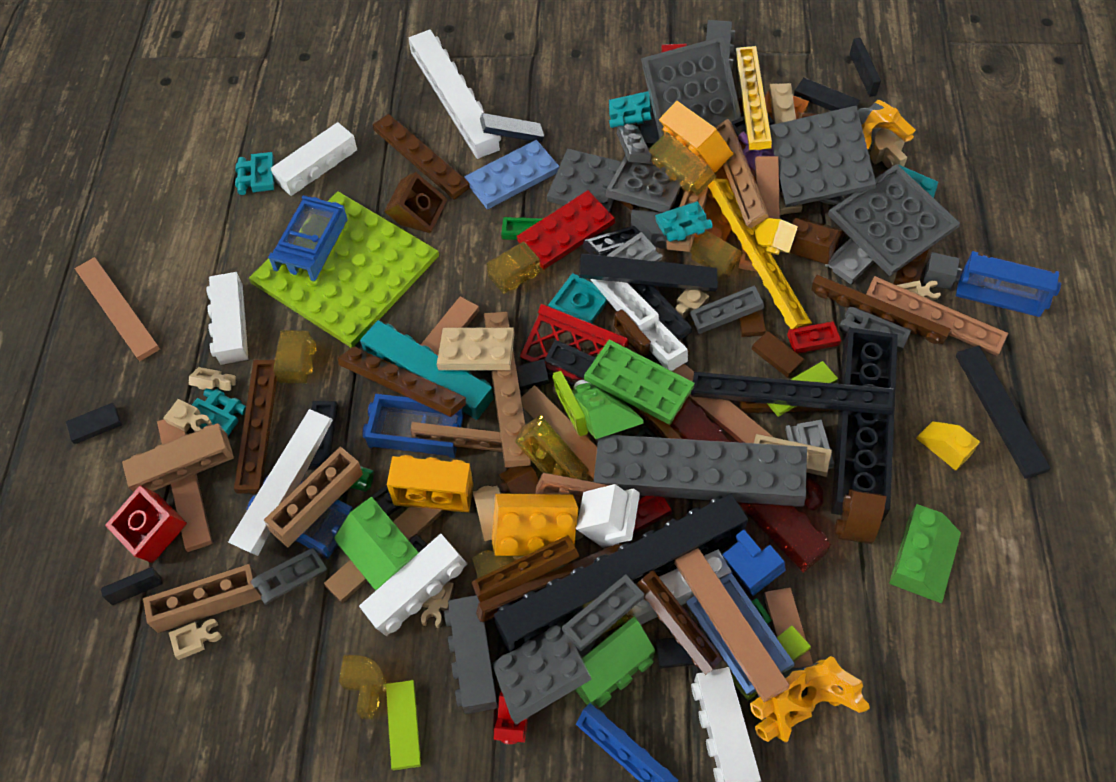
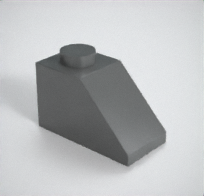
[631,210,667,249]

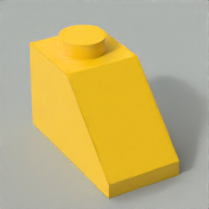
[754,218,798,255]
[916,421,980,470]

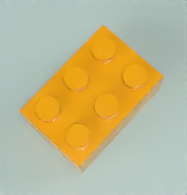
[659,101,733,173]
[387,455,474,513]
[492,494,578,556]

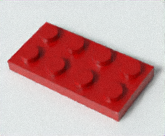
[517,190,615,270]

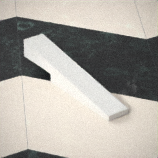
[590,279,688,371]
[228,409,332,556]

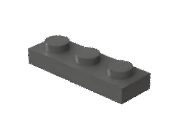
[616,124,651,163]
[690,285,764,334]
[562,574,645,651]

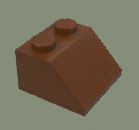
[384,172,448,233]
[789,218,845,265]

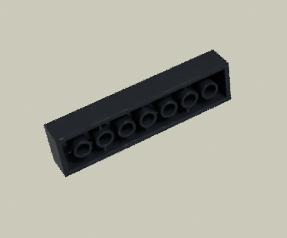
[831,327,898,522]

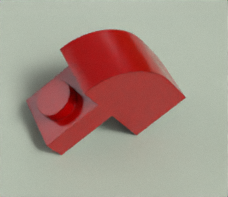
[494,690,528,744]

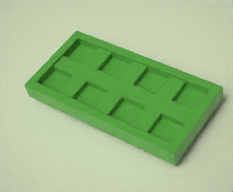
[584,339,695,425]

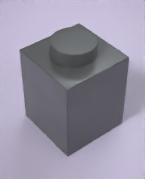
[923,252,962,290]

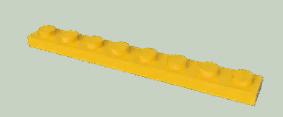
[736,46,772,150]
[707,178,812,329]

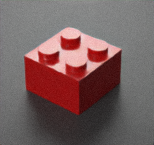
[105,485,187,563]

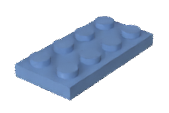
[464,140,559,209]
[686,573,795,696]

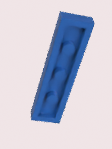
[576,703,679,782]

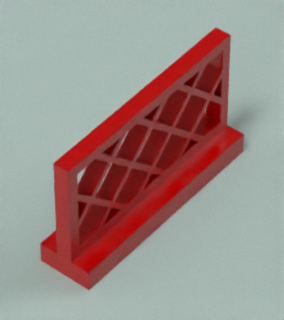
[520,304,630,381]

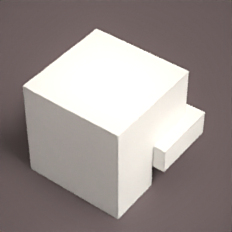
[576,484,640,548]

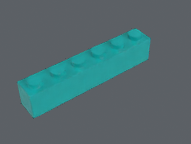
[360,320,494,420]

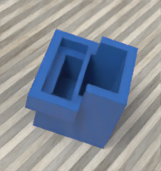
[722,530,786,596]

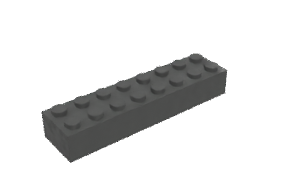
[594,435,807,507]

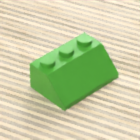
[571,383,644,439]
[334,497,418,591]
[889,504,961,603]
[575,616,655,707]

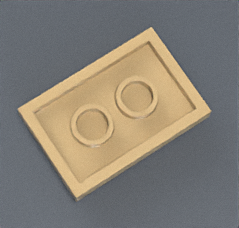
[437,328,514,370]

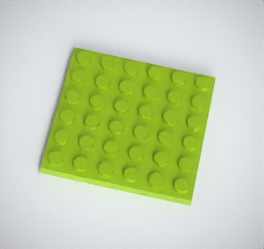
[249,191,439,348]

